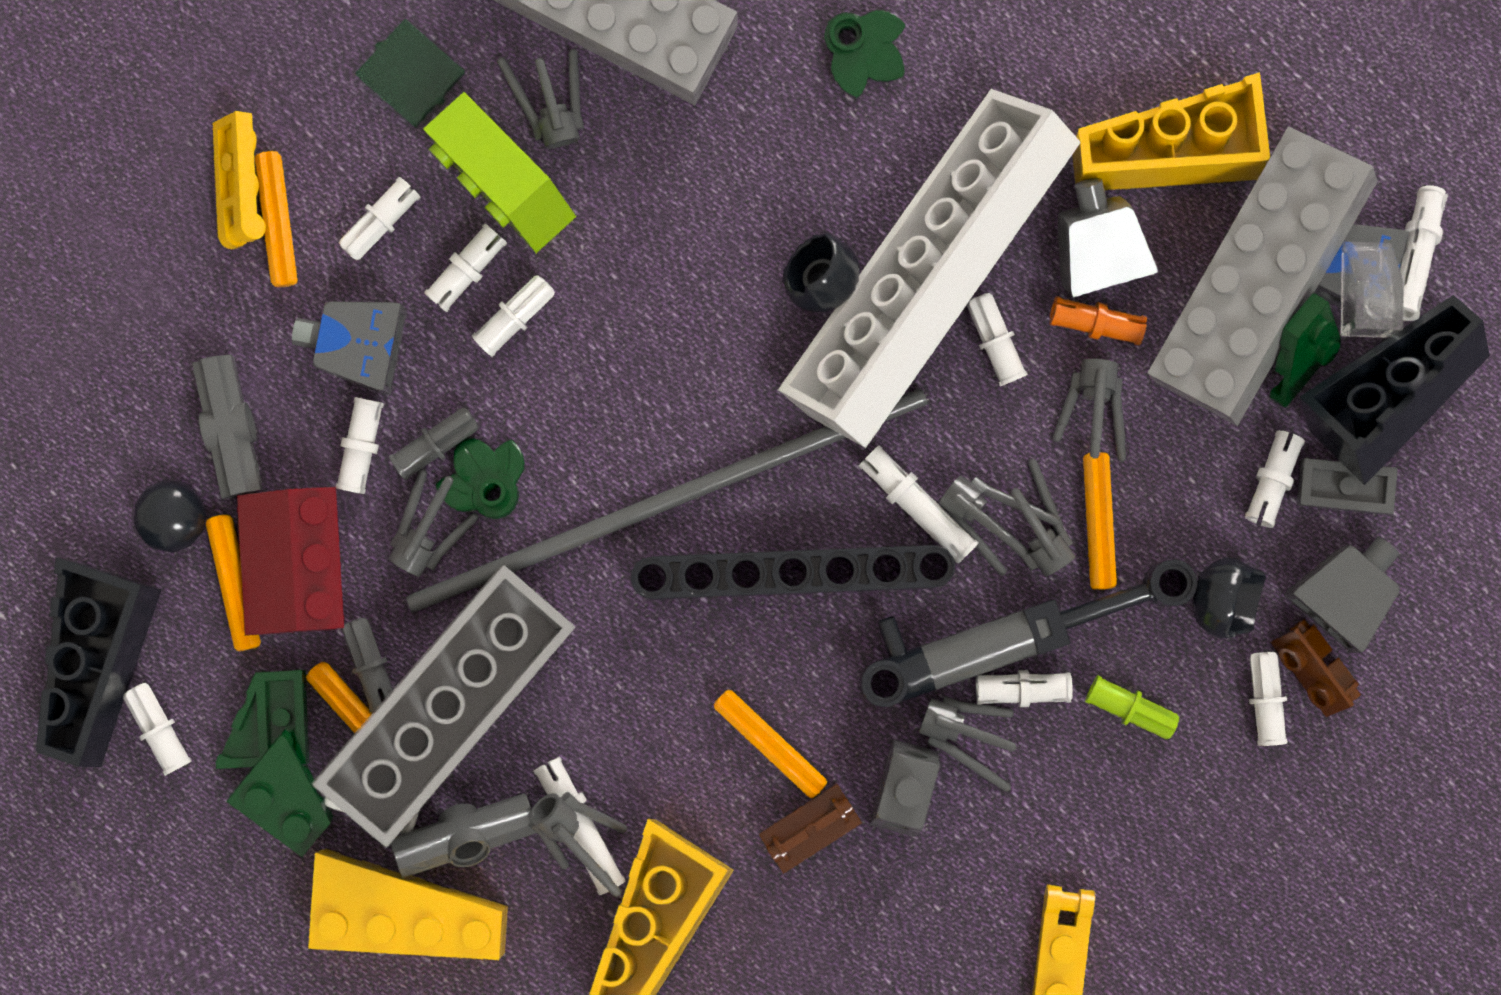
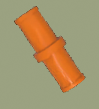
[1049,296,1147,346]

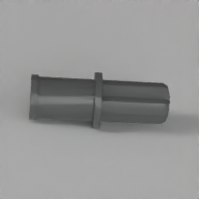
[389,408,479,481]
[341,618,393,712]

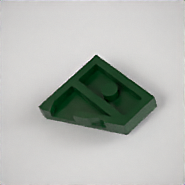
[1270,293,1341,408]
[226,729,333,857]

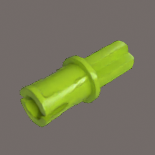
[1085,675,1179,739]

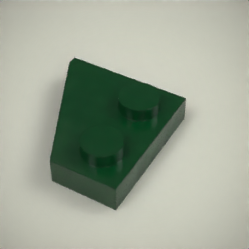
[215,670,310,769]

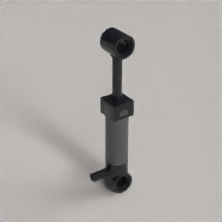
[859,559,1197,707]

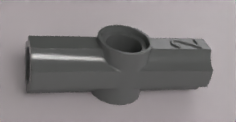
[192,354,263,500]
[391,793,536,878]

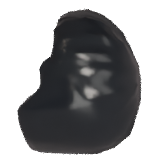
[782,232,861,313]
[1192,557,1266,639]

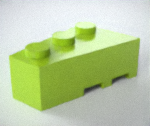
[423,92,576,253]

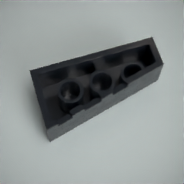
[1300,295,1490,485]
[36,557,162,767]

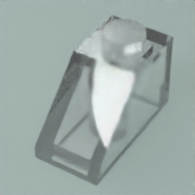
[1341,242,1404,338]

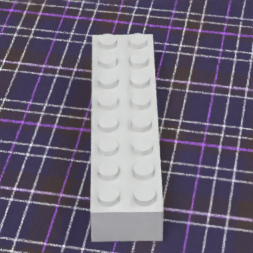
[778,89,1081,448]

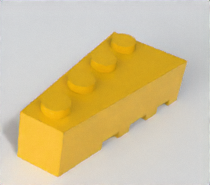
[1072,72,1270,190]
[589,819,734,995]
[308,848,508,960]

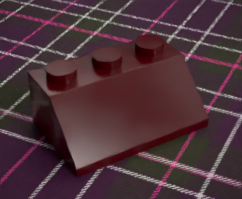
[237,487,344,636]

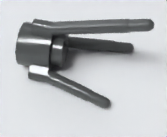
[497,49,585,149]
[1053,359,1126,462]
[988,458,1076,577]
[388,469,478,577]
[939,475,1060,576]
[919,696,1016,791]
[529,792,627,897]

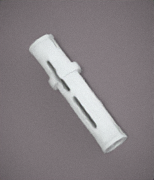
[1389,186,1448,321]
[858,445,979,564]
[533,756,626,895]

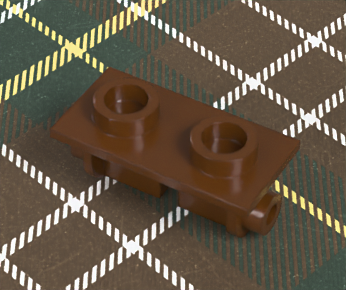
[1270,618,1361,717]
[759,784,862,874]

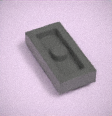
[1296,458,1398,515]

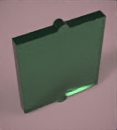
[355,19,466,128]

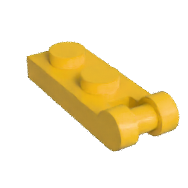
[213,111,266,249]
[1032,885,1095,995]

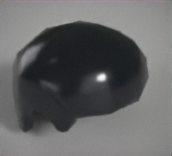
[133,479,206,553]

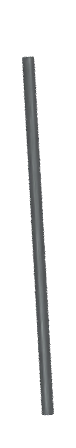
[406,388,928,613]

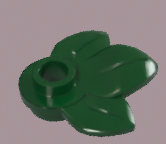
[824,10,905,98]
[436,438,525,519]

